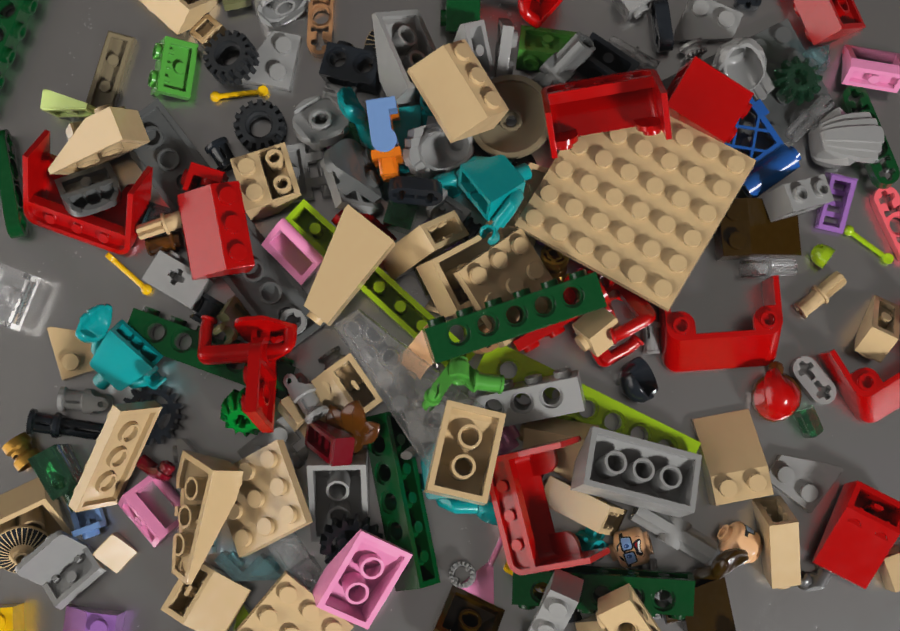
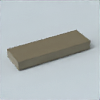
[86,30,137,108]

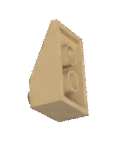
[48,104,150,175]
[416,228,505,318]
[424,400,506,506]
[692,409,774,506]

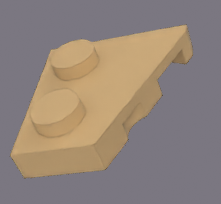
[47,327,95,381]

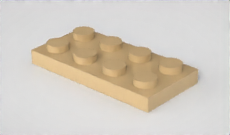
[68,400,162,512]

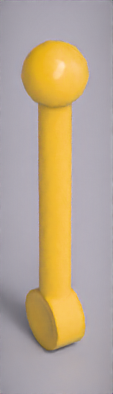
[210,85,269,102]
[105,252,152,295]

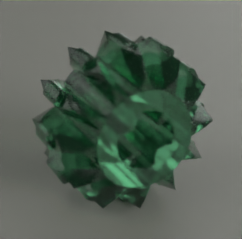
[772,56,823,106]

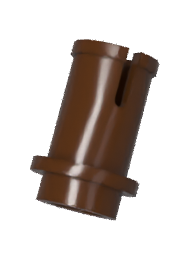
[145,231,184,256]

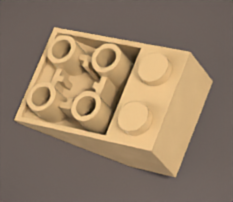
[299,353,385,438]

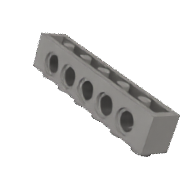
[405,368,586,445]

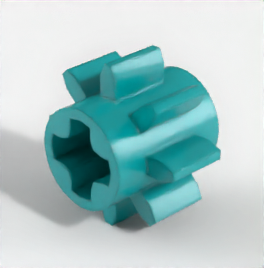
[575,527,609,565]

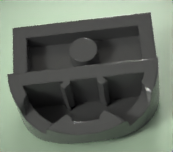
[324,138,382,203]
[54,161,122,217]

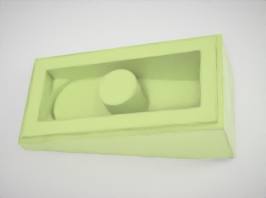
[40,89,96,118]

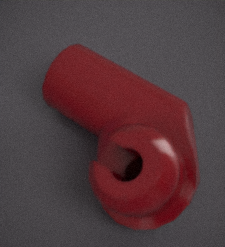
[136,454,175,481]

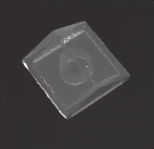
[0,263,41,332]

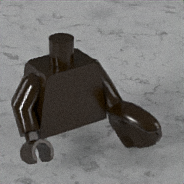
[663,548,749,631]

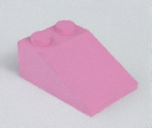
[312,529,413,630]

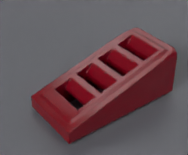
[305,420,355,466]

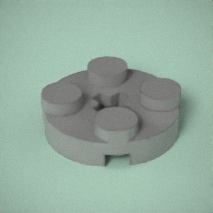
[292,96,349,151]

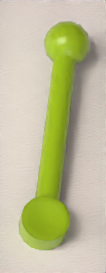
[843,225,894,265]

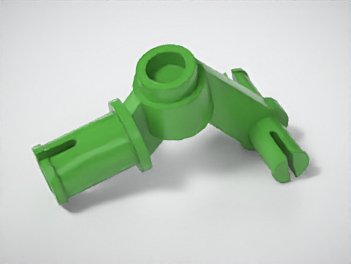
[422,356,505,411]

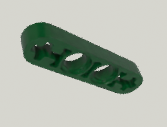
[839,85,900,189]
[0,129,28,239]

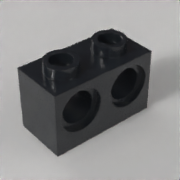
[319,41,381,94]

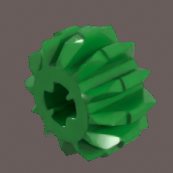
[220,387,260,437]

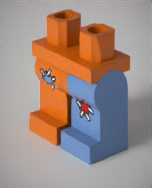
[366,96,405,182]

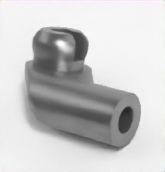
[797,567,833,591]

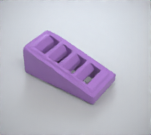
[814,172,858,234]

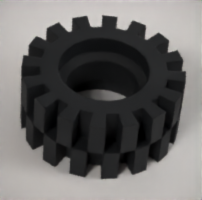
[203,30,259,86]
[233,99,287,152]

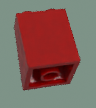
[666,56,754,143]

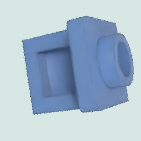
[66,502,108,540]

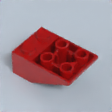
[812,480,900,589]

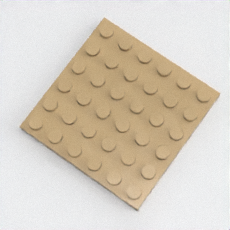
[515,116,756,312]

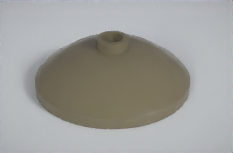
[473,75,548,159]

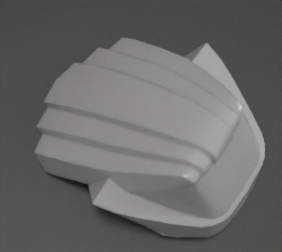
[712,37,775,110]
[808,107,885,168]
[403,116,474,179]

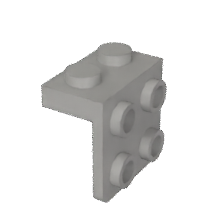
[15,530,106,610]

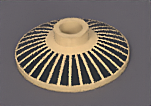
[0,525,49,573]

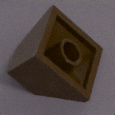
[431,585,505,631]

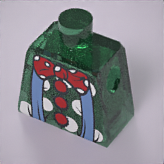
[28,444,83,512]

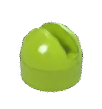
[810,244,835,269]

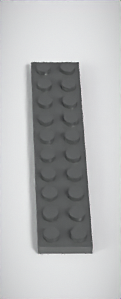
[128,98,326,348]

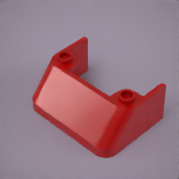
[541,69,672,159]
[22,130,153,255]
[657,275,783,373]
[816,349,900,423]
[490,435,610,575]

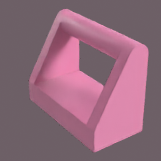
[841,44,900,93]
[261,218,324,285]
[118,476,180,548]

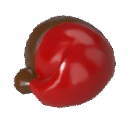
[751,361,802,422]

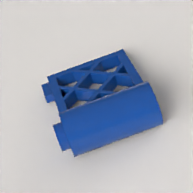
[724,97,801,198]

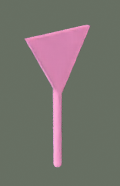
[458,536,503,605]

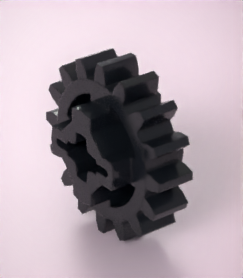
[123,385,185,445]
[319,513,383,564]

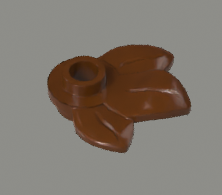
[326,399,380,454]

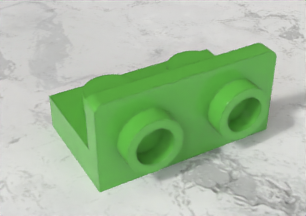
[516,25,577,72]
[148,36,199,101]

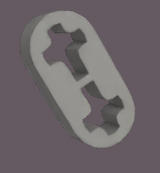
[789,356,837,405]

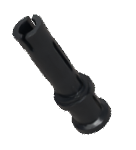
[26,408,104,440]

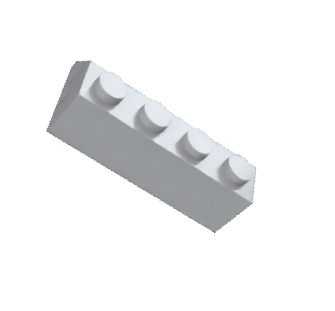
[570,426,702,518]

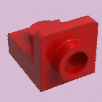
[181,162,229,192]

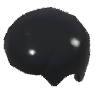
[619,357,658,403]

